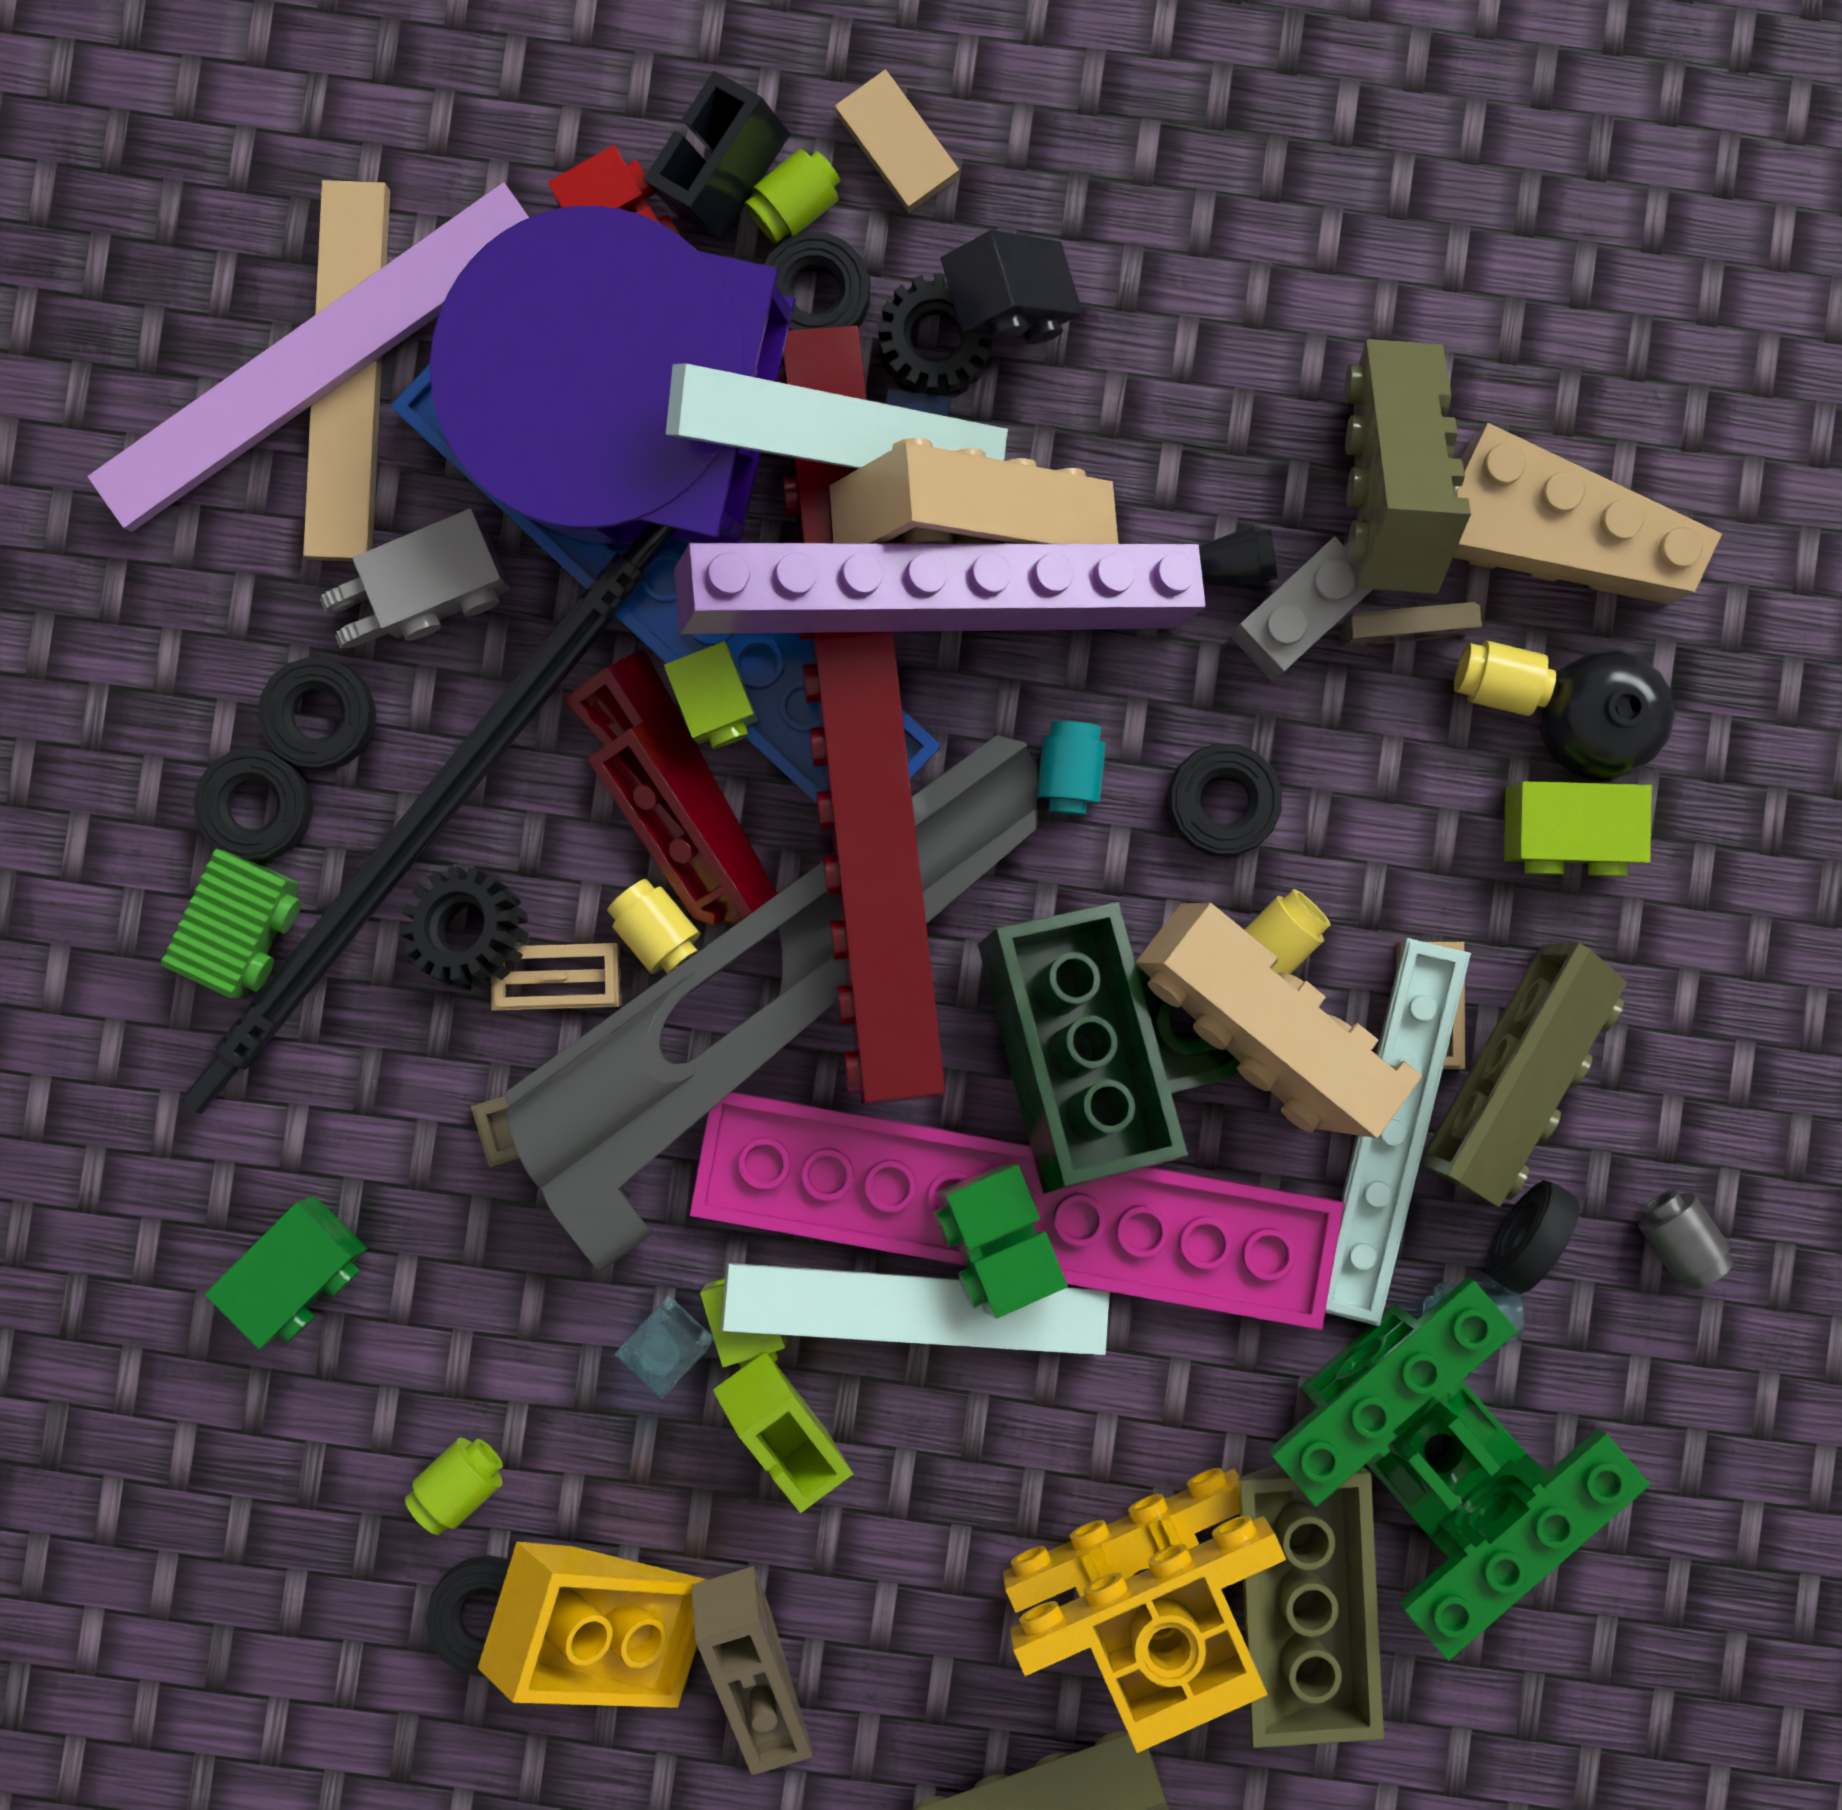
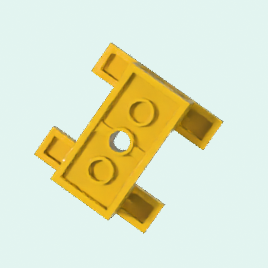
[1003,1468,1286,1753]

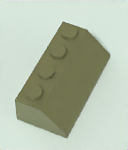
[1420,943,1628,1208]
[1238,1463,1384,1748]
[913,1731,1170,1810]

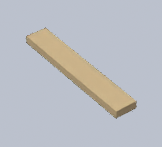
[303,180,390,562]

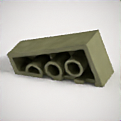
[1344,339,1471,594]

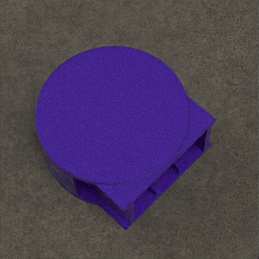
[430,206,796,545]

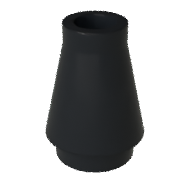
[1199,525,1278,588]

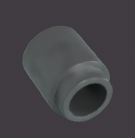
[1638,1190,1733,1290]

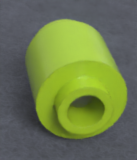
[744,148,840,244]
[405,1438,503,1535]

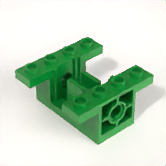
[1268,1277,1651,1662]

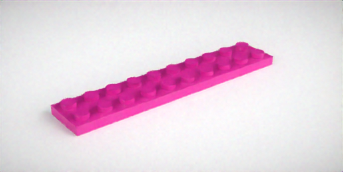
[690,1091,1344,1330]

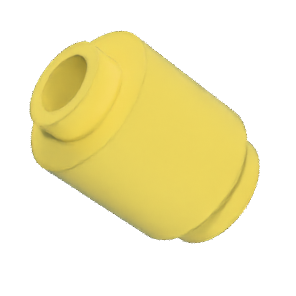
[1454,640,1556,717]
[607,879,700,974]
[1244,889,1331,974]

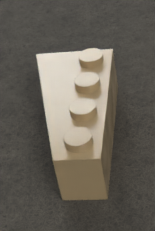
[1453,423,1722,605]
[1135,902,1423,1138]

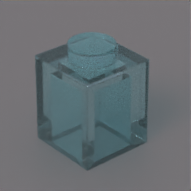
[614,1295,714,1399]

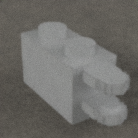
[320,508,512,649]
[1229,537,1373,681]

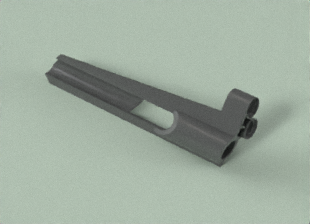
[504,735,1039,1272]

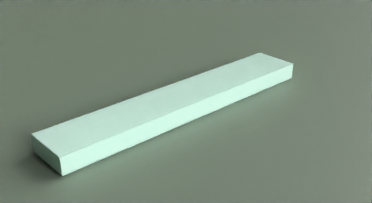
[666,363,1008,469]
[1325,938,1471,1326]
[721,1263,1110,1355]

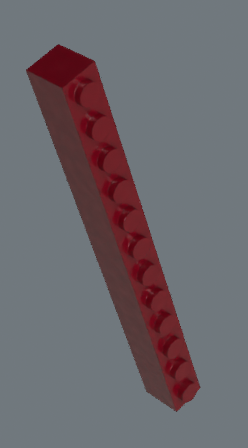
[777,325,945,1105]

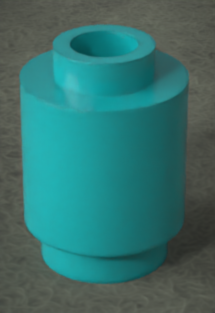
[1037,721,1106,816]

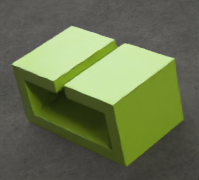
[1504,781,1652,877]
[713,1351,854,1513]

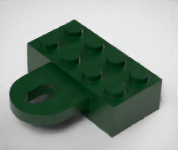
[978,902,1240,1194]

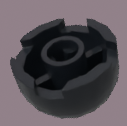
[1540,651,1675,778]

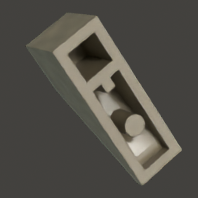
[692,1566,813,1776]

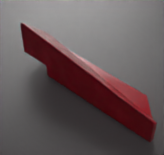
[565,650,777,925]

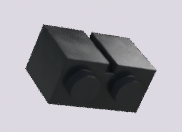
[643,71,791,241]
[940,230,1083,345]

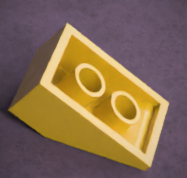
[478,1542,708,1708]

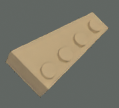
[829,438,1119,544]

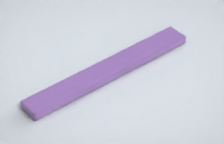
[87,182,529,532]

